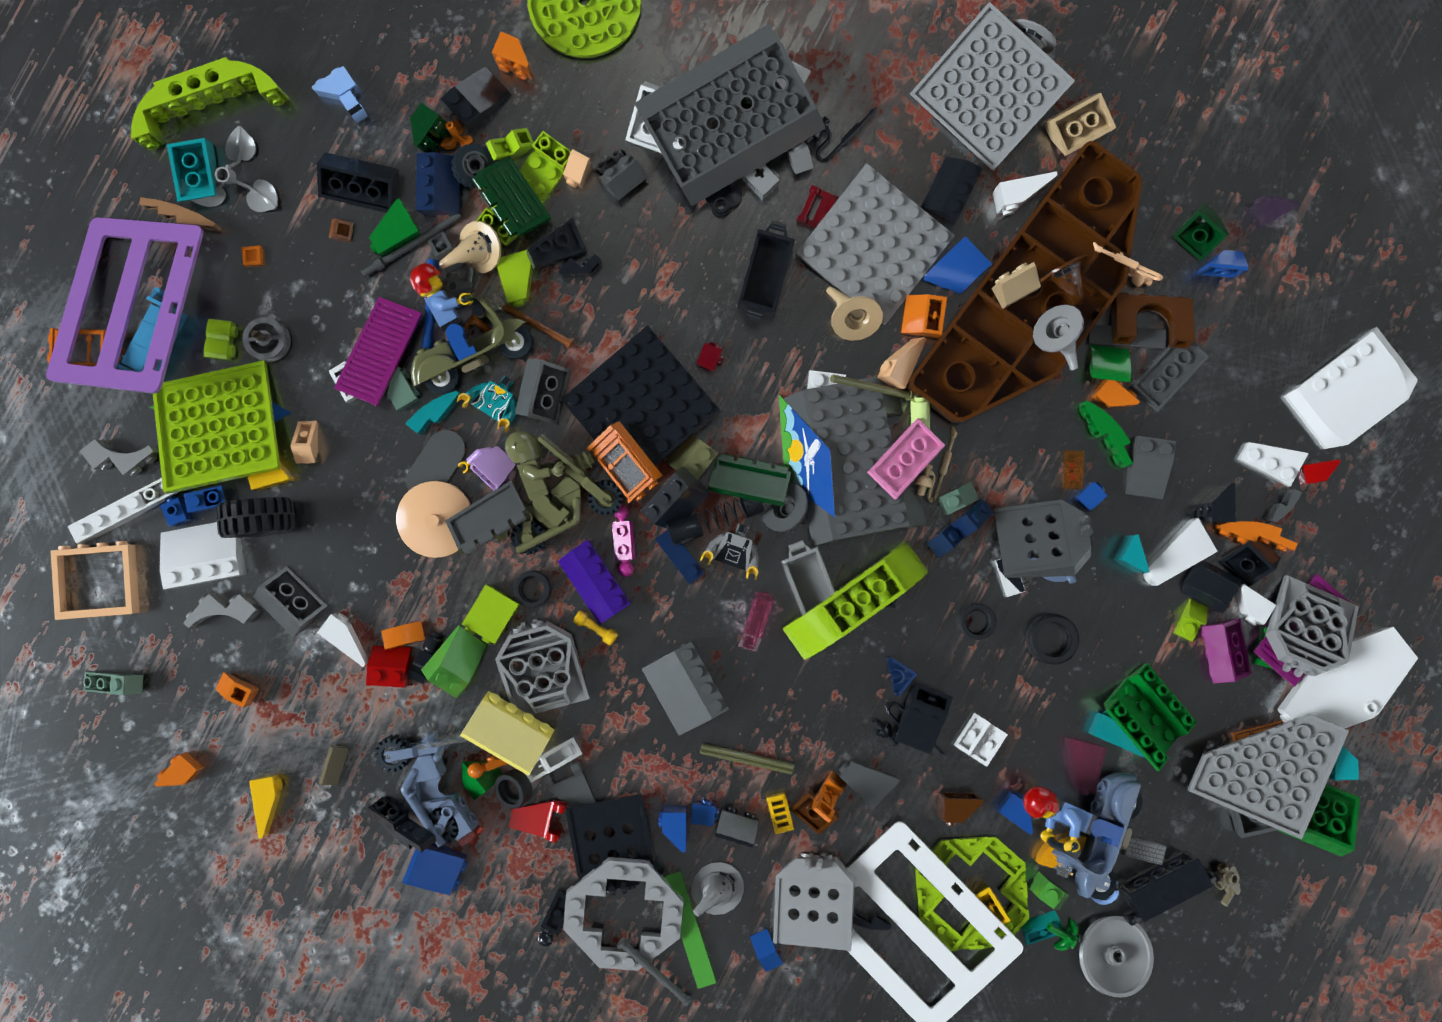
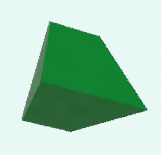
[462,761,503,800]

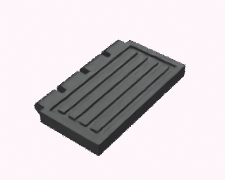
[445,481,528,556]

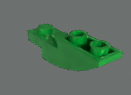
[1079,400,1133,468]

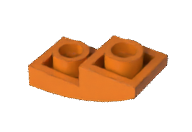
[381,621,425,650]

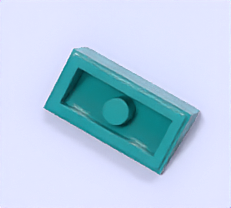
[1021,911,1062,945]

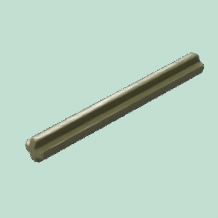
[700,743,794,774]

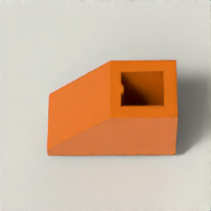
[1091,379,1140,409]
[215,672,259,708]
[154,752,204,787]

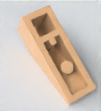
[877,337,927,389]

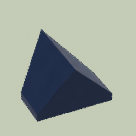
[886,656,917,696]

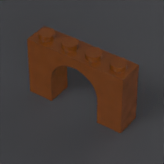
[1111,292,1195,349]

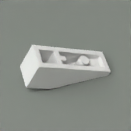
[317,613,369,667]

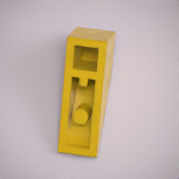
[249,774,283,839]

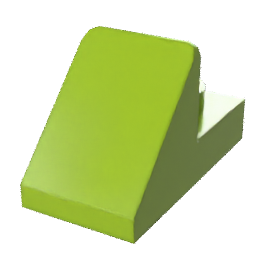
[1173,599,1208,642]

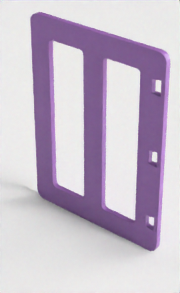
[46,217,204,394]

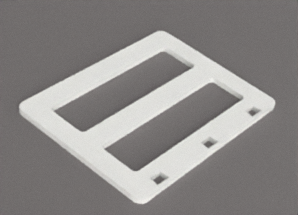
[810,821,1023,1022]

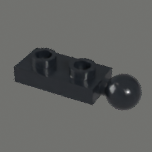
[538,890,566,947]

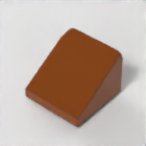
[329,218,354,242]

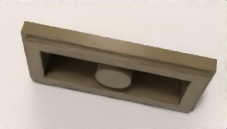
[319,745,348,785]

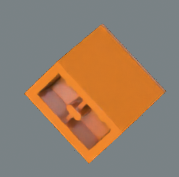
[492,32,534,80]
[901,294,947,339]

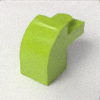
[486,128,534,161]

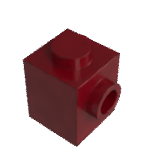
[696,342,724,373]

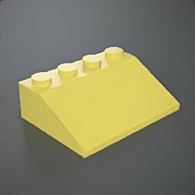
[460,691,555,776]

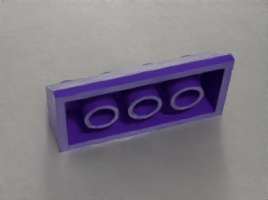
[558,540,632,625]

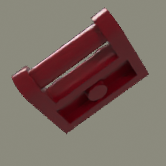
[796,185,839,229]

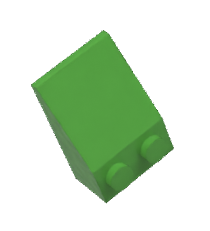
[421,625,487,698]

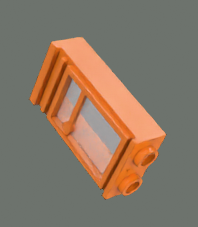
[47,328,127,370]
[586,421,663,503]

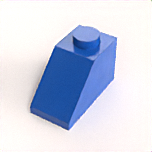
[996,791,1033,835]

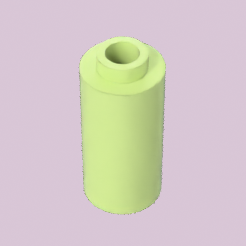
[911,395,930,429]

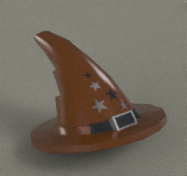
[1040,254,1089,306]

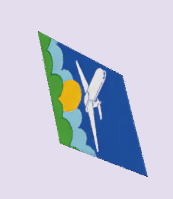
[779,395,835,517]

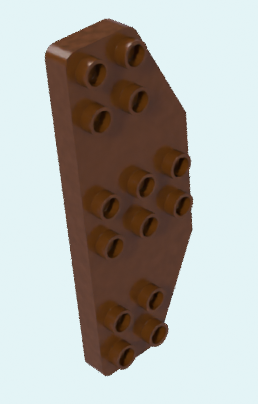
[907,141,1142,424]

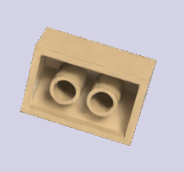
[1043,93,1116,156]

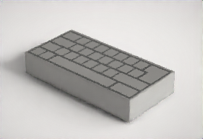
[1123,837,1167,865]

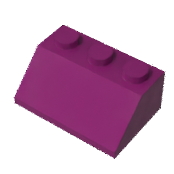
[1201,618,1252,683]

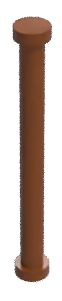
[491,295,574,349]

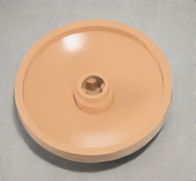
[396,481,472,558]

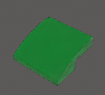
[1089,345,1131,382]

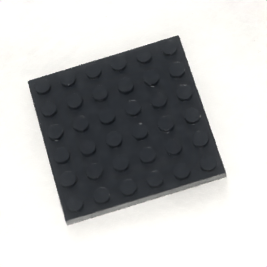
[561,325,721,486]

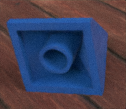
[1196,250,1248,278]

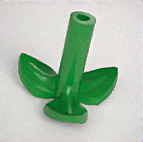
[1046,918,1079,951]

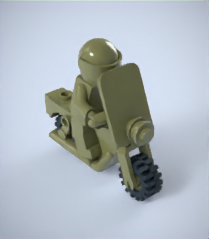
[494,431,623,555]

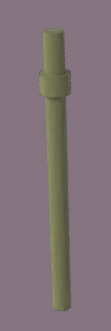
[830,374,915,402]

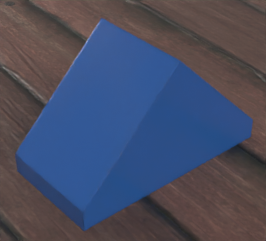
[750,928,783,972]

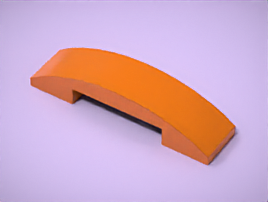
[812,771,847,823]

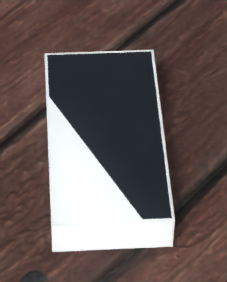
[994,558,1025,597]

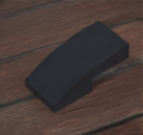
[853,912,892,930]

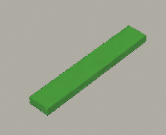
[663,870,716,989]

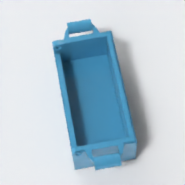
[116,287,188,372]

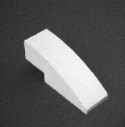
[524,737,582,783]

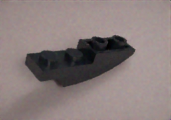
[368,796,436,853]

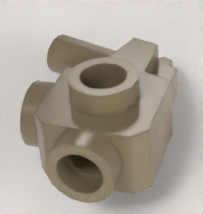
[1214,863,1241,906]

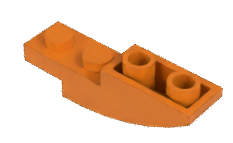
[1214,521,1298,553]

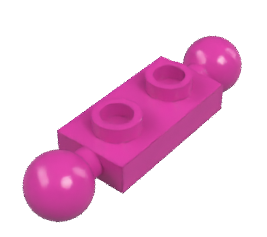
[612,504,635,577]

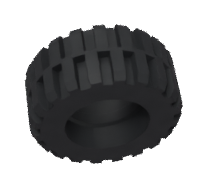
[216,497,296,538]

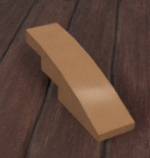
[139,197,221,231]

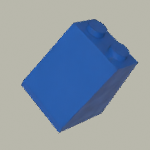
[402,843,468,896]

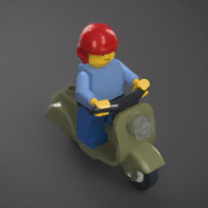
[410,263,532,394]

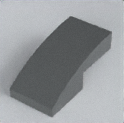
[1265,489,1302,523]

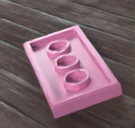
[867,418,945,499]

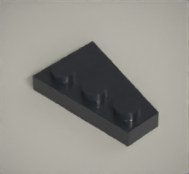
[526,218,587,269]

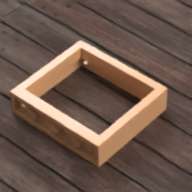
[51,541,140,620]

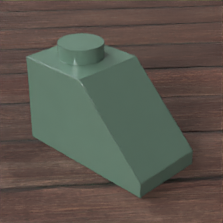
[937,482,980,515]

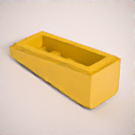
[766,791,794,834]

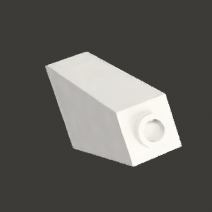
[1143,518,1218,586]

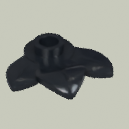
[705,185,742,216]

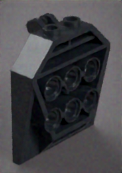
[565,794,655,896]

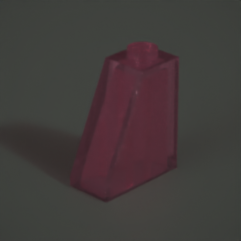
[738,592,774,652]
[1064,736,1107,795]

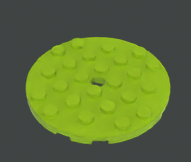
[527,0,641,58]

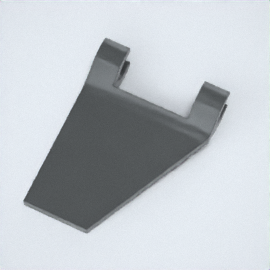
[542,760,596,807]

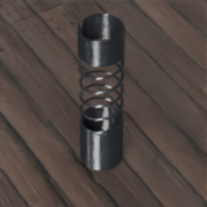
[667,498,765,547]

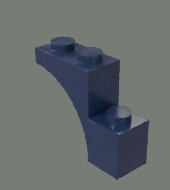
[927,498,994,558]

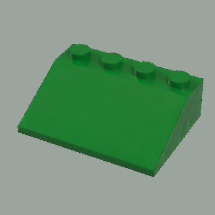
[1277,784,1360,857]

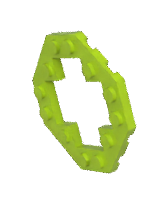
[915,836,1029,951]

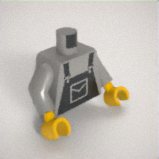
[700,524,759,580]

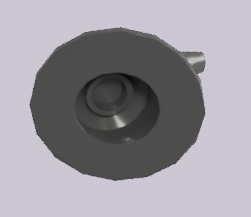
[762,483,808,532]

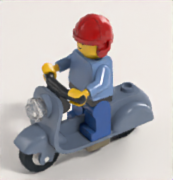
[1023,772,1143,900]

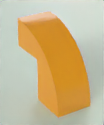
[1035,832,1087,870]

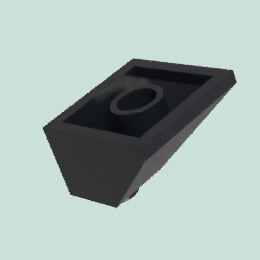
[1219,540,1281,587]

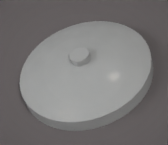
[1079,915,1154,998]

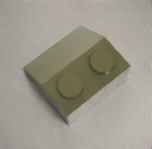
[665,435,718,481]

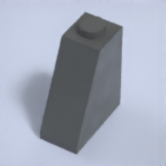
[838,760,900,809]

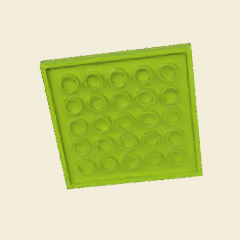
[153,360,281,494]

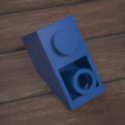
[184,486,226,514]

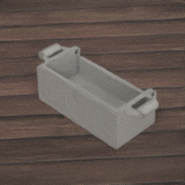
[781,540,836,615]

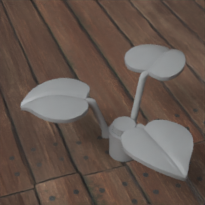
[192,126,278,212]

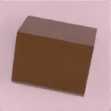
[789,786,840,834]

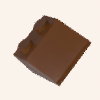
[938,792,983,826]

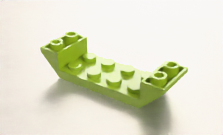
[476,131,571,246]

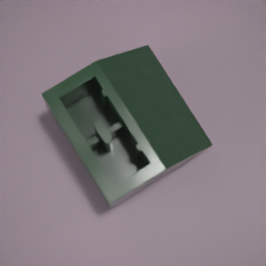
[410,102,449,153]

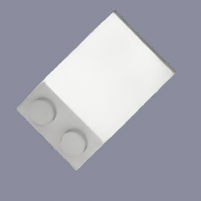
[993,171,1057,216]

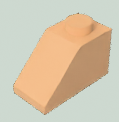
[563,149,593,188]
[291,421,318,464]

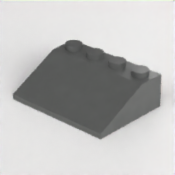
[642,640,729,736]

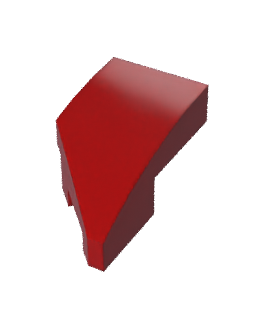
[1303,459,1341,484]

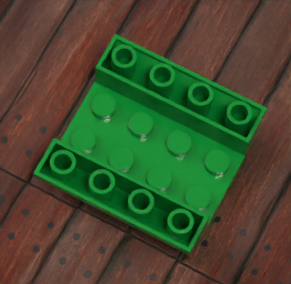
[1104,663,1197,771]

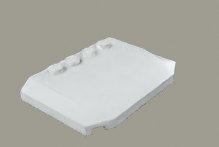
[1284,327,1418,449]

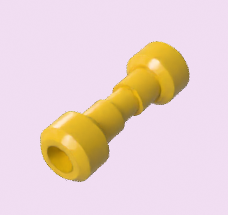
[573,610,618,646]

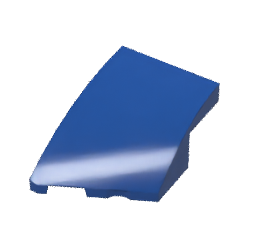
[922,236,992,294]

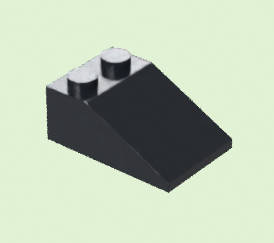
[441,67,512,133]

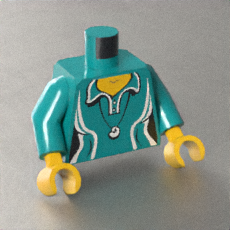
[457,376,517,432]

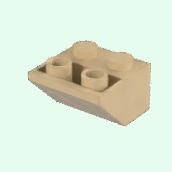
[992,262,1041,309]

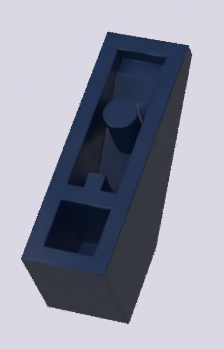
[655,529,705,585]

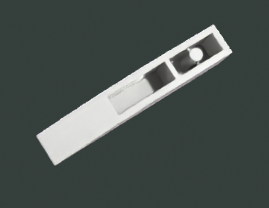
[68,478,180,544]

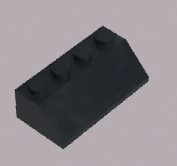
[317,152,399,212]

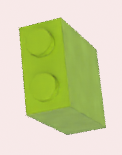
[462,584,521,645]

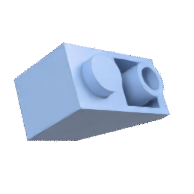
[312,66,360,100]

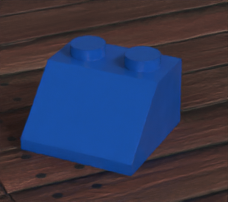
[658,806,687,852]

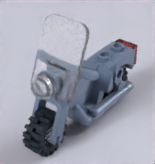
[374,722,483,848]

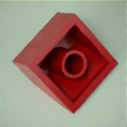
[366,645,412,688]

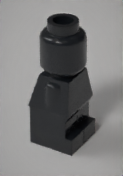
[406,631,443,684]

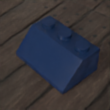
[416,152,461,216]

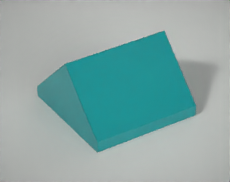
[1111,534,1150,573]

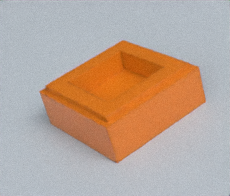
[241,245,264,267]

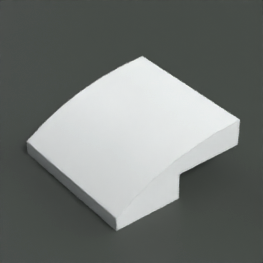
[954,713,1008,767]

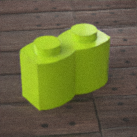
[204,319,238,361]

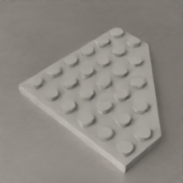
[1187,714,1349,840]

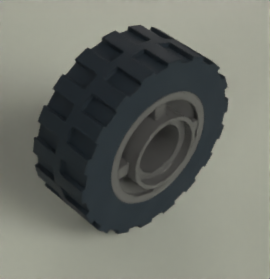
[451,143,495,189]

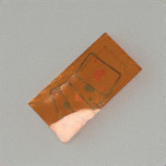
[1062,450,1084,490]

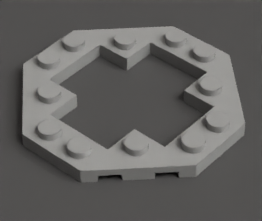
[563,857,683,971]

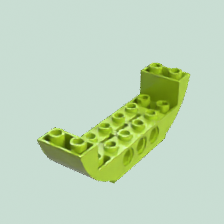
[131,57,290,150]
[782,540,928,660]

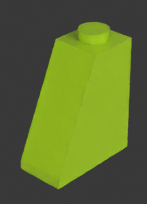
[497,250,533,308]

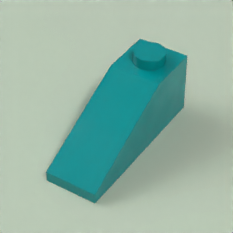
[1088,711,1145,758]

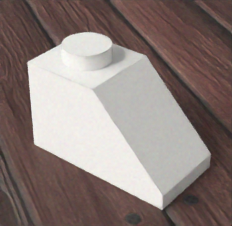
[1236,584,1277,626]

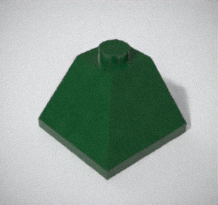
[1172,202,1229,261]

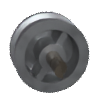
[243,317,291,362]

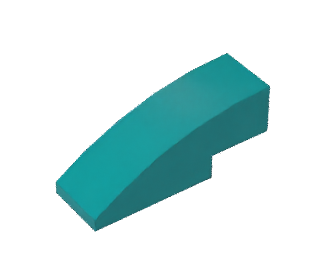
[406,391,460,435]

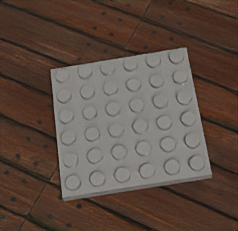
[910,2,1075,171]
[795,163,955,326]

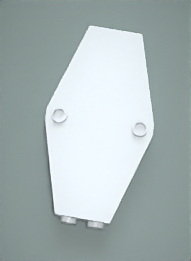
[1277,627,1418,729]

